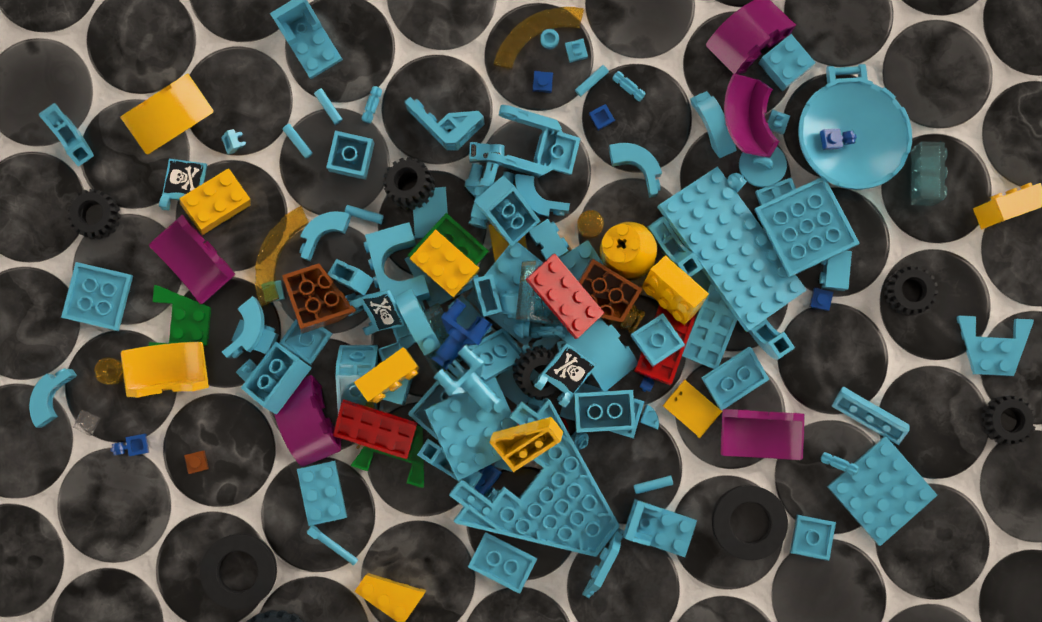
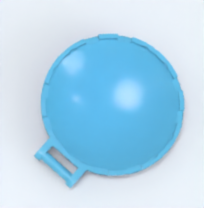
[798,64,912,190]

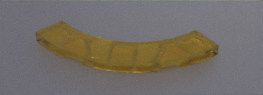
[494,7,584,69]
[255,206,309,306]

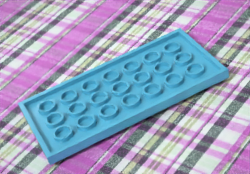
[657,166,807,332]

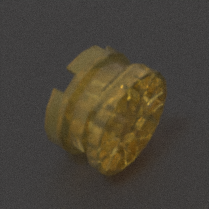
[577,210,604,238]
[619,304,646,334]
[94,357,124,385]

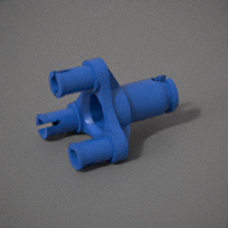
[431,299,492,370]

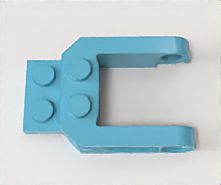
[487,105,581,177]

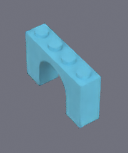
[363,222,431,301]

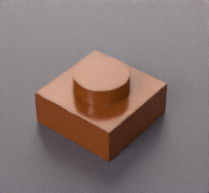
[184,450,209,474]

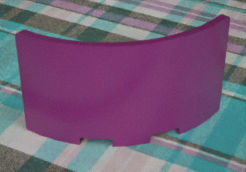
[706,0,796,74]
[724,74,780,158]
[149,214,236,304]
[275,375,341,467]
[721,409,805,460]

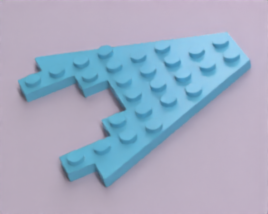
[449,398,620,557]

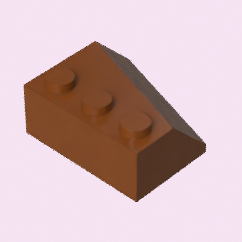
[578,259,643,322]
[282,263,356,334]

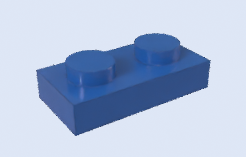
[474,464,502,496]

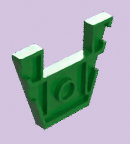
[149,285,211,347]
[351,425,424,488]

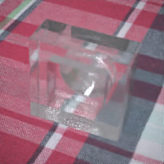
[73,410,101,436]

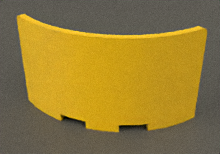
[120,73,213,155]
[120,342,209,398]

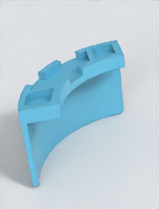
[555,317,638,392]

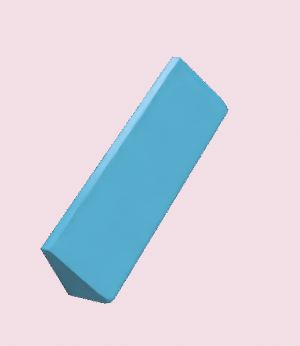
[832,387,909,445]

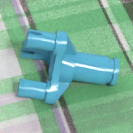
[464,162,515,229]
[433,344,501,413]

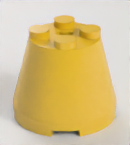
[600,222,657,279]

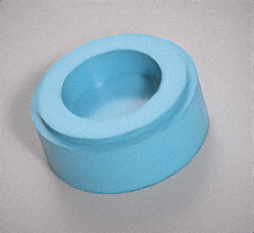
[540,29,559,49]

